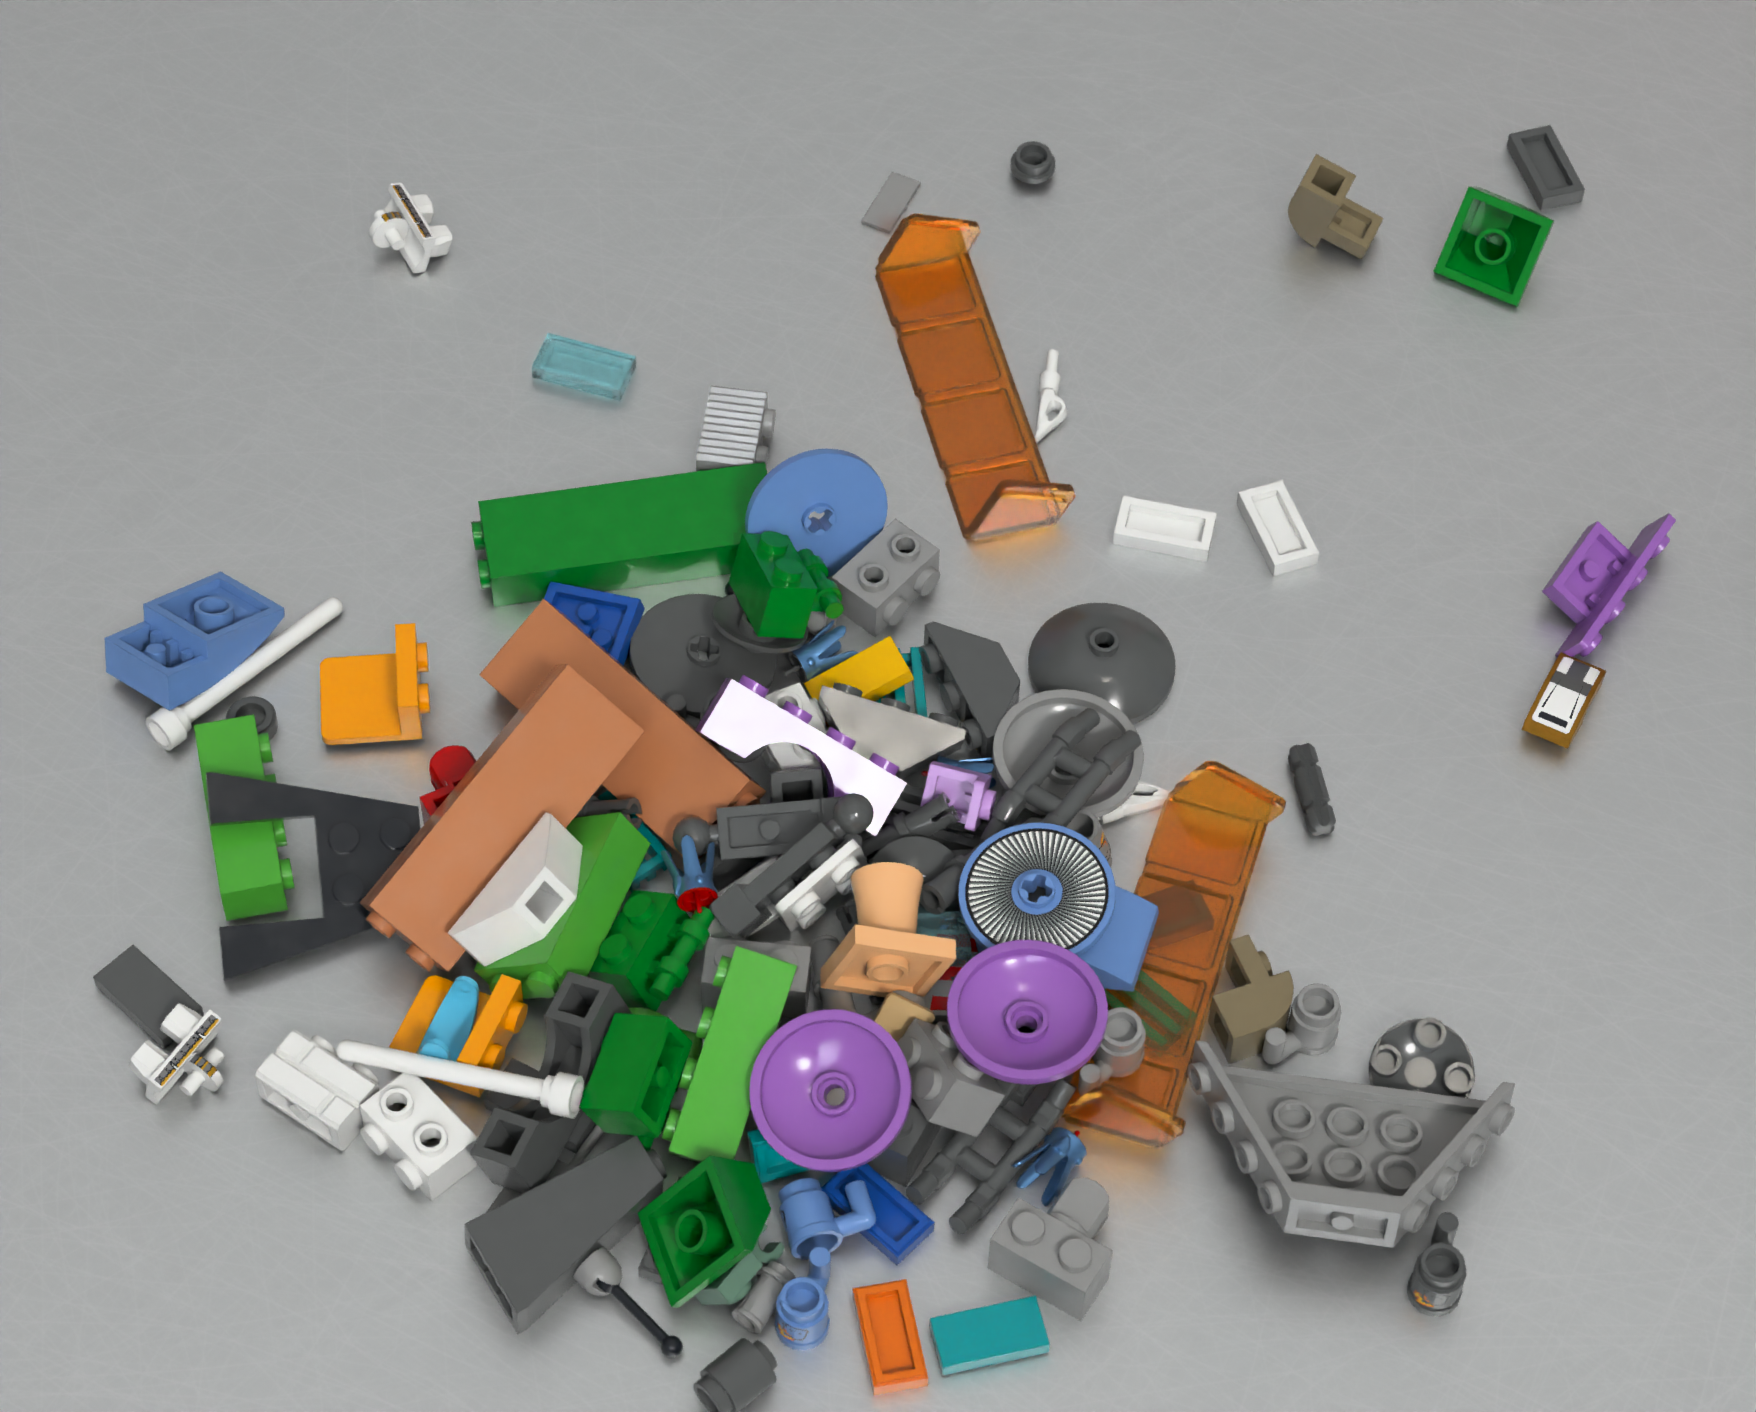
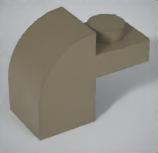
[1288,154,1384,260]
[1208,934,1294,1064]

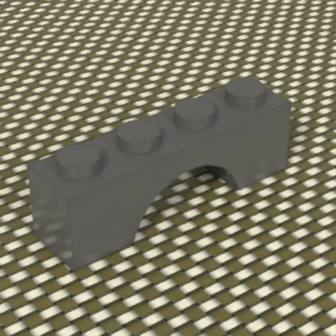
[470,971,632,1193]

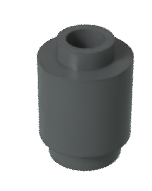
[693,1338,777,1412]

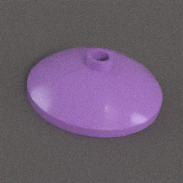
[947,940,1108,1084]
[749,1009,912,1172]

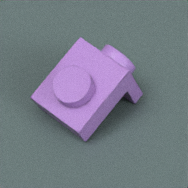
[920,761,997,831]

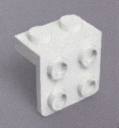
[775,839,868,932]

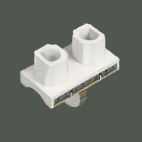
[369,182,452,273]
[129,1003,225,1105]

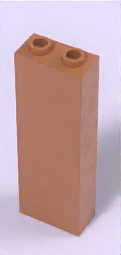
[479,599,767,859]
[360,664,645,972]

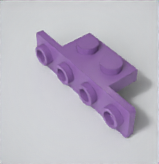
[1542,513,1676,658]

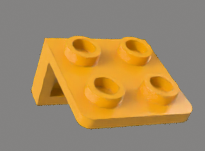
[320,623,430,745]
[389,974,528,1098]

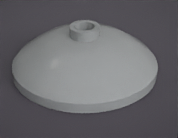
[992,689,1144,818]

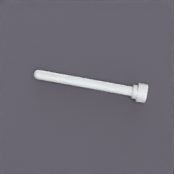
[146,597,343,751]
[336,1039,584,1119]

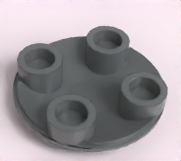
[1369,1018,1475,1098]

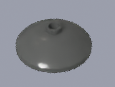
[1028,603,1175,724]

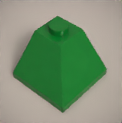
[1433,186,1554,307]
[637,1155,771,1308]

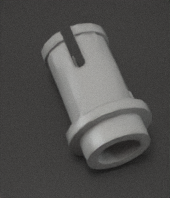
[731,1261,796,1334]

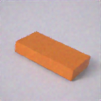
[852,1279,928,1396]

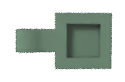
[695,1224,785,1305]

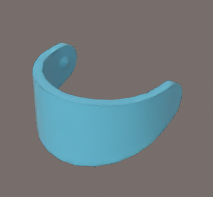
[416,976,479,1062]

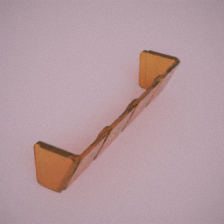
[875,214,1076,540]
[1061,761,1286,1149]

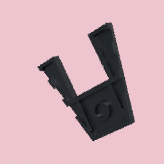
[206,772,420,980]

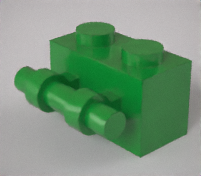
[729,531,844,638]
[588,890,715,1011]
[579,1013,693,1151]

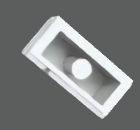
[254,1030,379,1151]

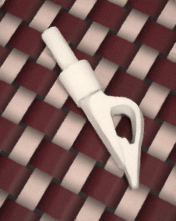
[1034,349,1068,443]
[1098,781,1184,825]

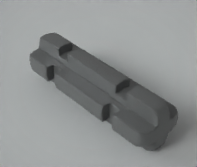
[1288,743,1336,836]

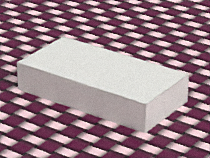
[1236,480,1319,576]
[1113,496,1217,562]

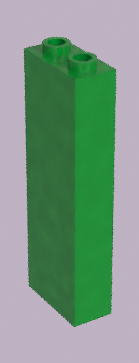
[471,462,768,607]

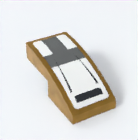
[1522,652,1606,749]

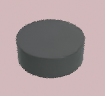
[226,696,278,740]

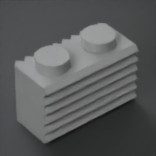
[696,386,776,471]

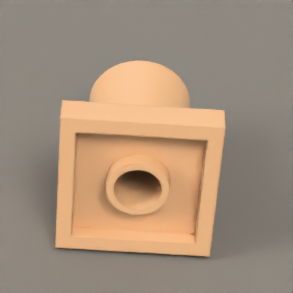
[820,862,956,998]

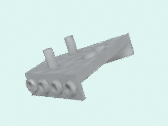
[1188,1040,1515,1248]

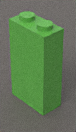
[474,812,651,999]

